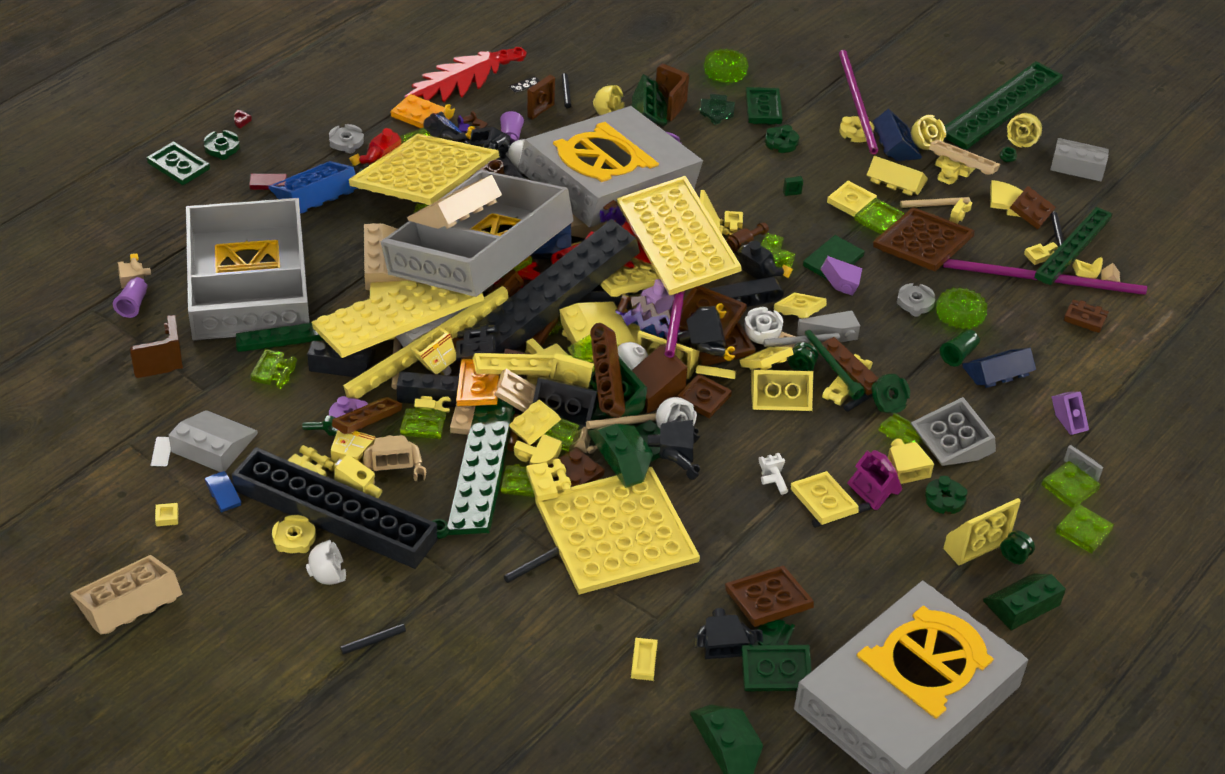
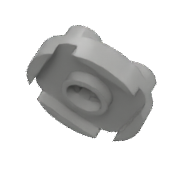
[329,124,364,154]
[897,283,935,316]

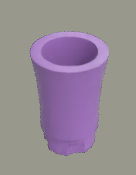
[500,111,524,144]
[113,277,148,318]

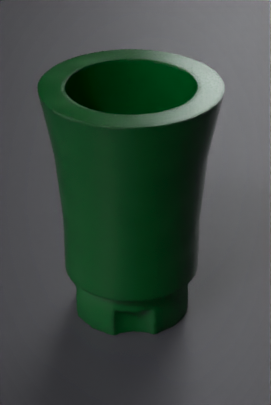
[940,330,980,367]

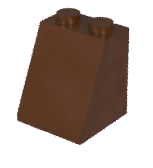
[632,344,688,414]

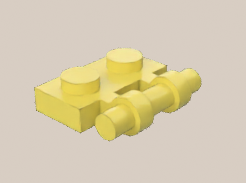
[288,445,335,477]
[526,459,572,502]

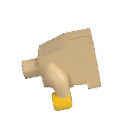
[118,253,151,288]

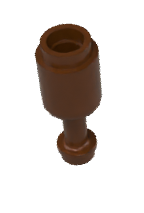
[726,222,769,252]

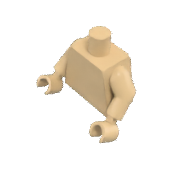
[363,435,426,485]

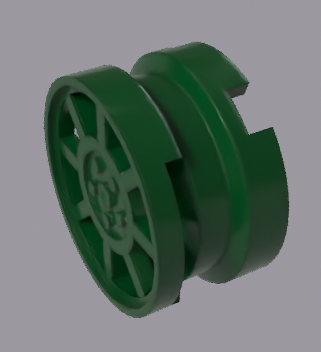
[788,342,819,371]
[1000,530,1035,564]

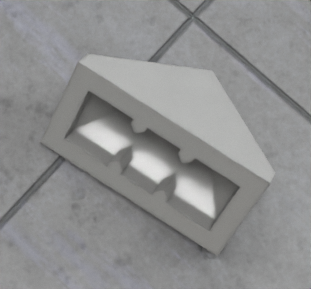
[1064,445,1103,483]

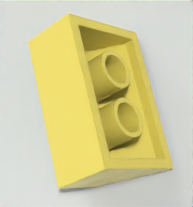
[867,156,928,196]
[637,331,699,379]
[751,370,813,411]

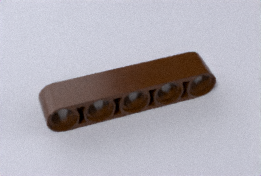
[590,323,625,418]

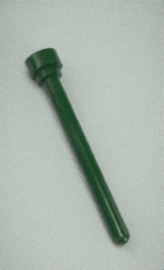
[805,330,866,400]

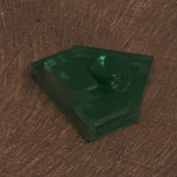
[700,94,735,125]

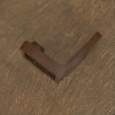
[656,63,689,121]
[130,315,183,378]

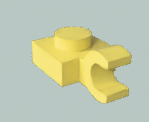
[949,198,972,223]
[724,211,743,235]
[1024,243,1058,265]
[414,396,451,413]

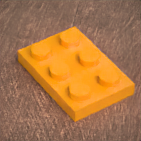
[391,94,450,131]
[456,359,500,406]

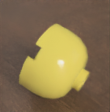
[593,85,624,115]
[1007,113,1042,148]
[911,115,946,150]

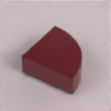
[234,109,252,129]

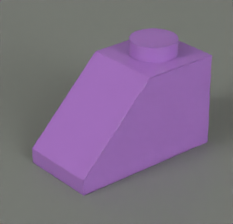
[821,256,862,296]
[1052,391,1089,435]

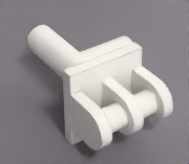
[759,453,788,495]

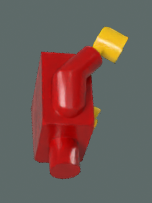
[349,128,402,166]

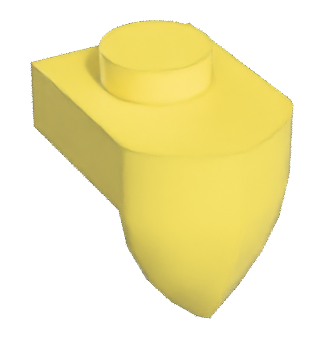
[1072,257,1103,279]

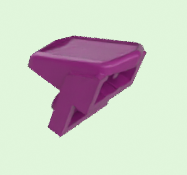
[847,450,902,510]

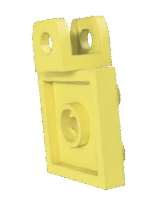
[935,155,975,184]

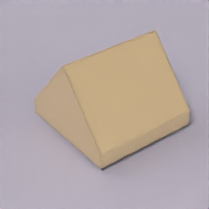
[1101,263,1120,282]
[569,426,591,453]

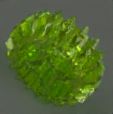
[704,48,748,83]
[936,287,987,330]

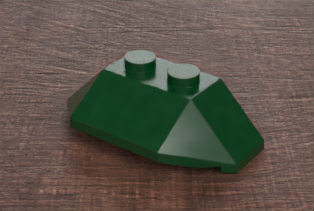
[632,74,667,126]
[588,424,653,488]
[690,705,763,774]

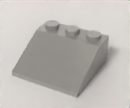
[1050,138,1109,182]
[911,397,996,466]
[168,410,258,472]

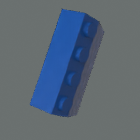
[268,161,357,214]

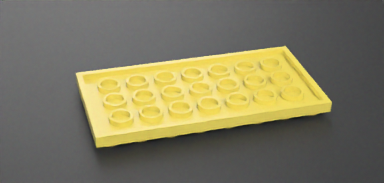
[617,176,741,295]
[312,281,484,358]

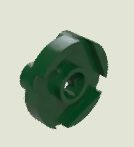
[765,125,799,153]
[204,130,240,160]
[871,374,910,413]
[925,476,967,514]

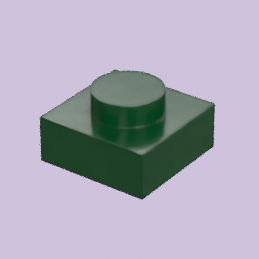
[783,176,803,196]

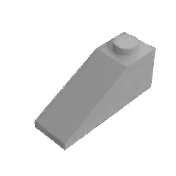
[797,311,860,342]

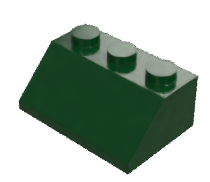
[590,356,647,417]
[983,573,1066,631]

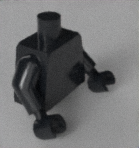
[468,127,511,153]
[648,419,700,480]
[694,608,763,659]

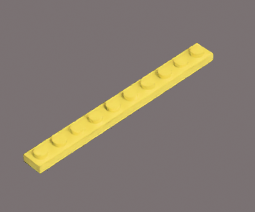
[343,286,509,399]

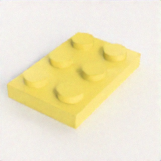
[791,471,859,525]

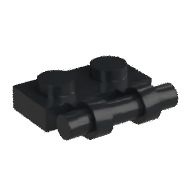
[456,324,497,362]

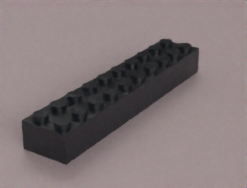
[471,219,640,354]
[232,447,437,569]

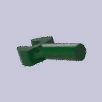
[302,416,338,436]

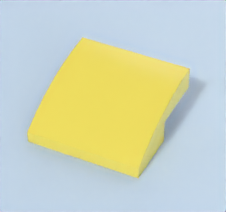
[990,180,1023,217]

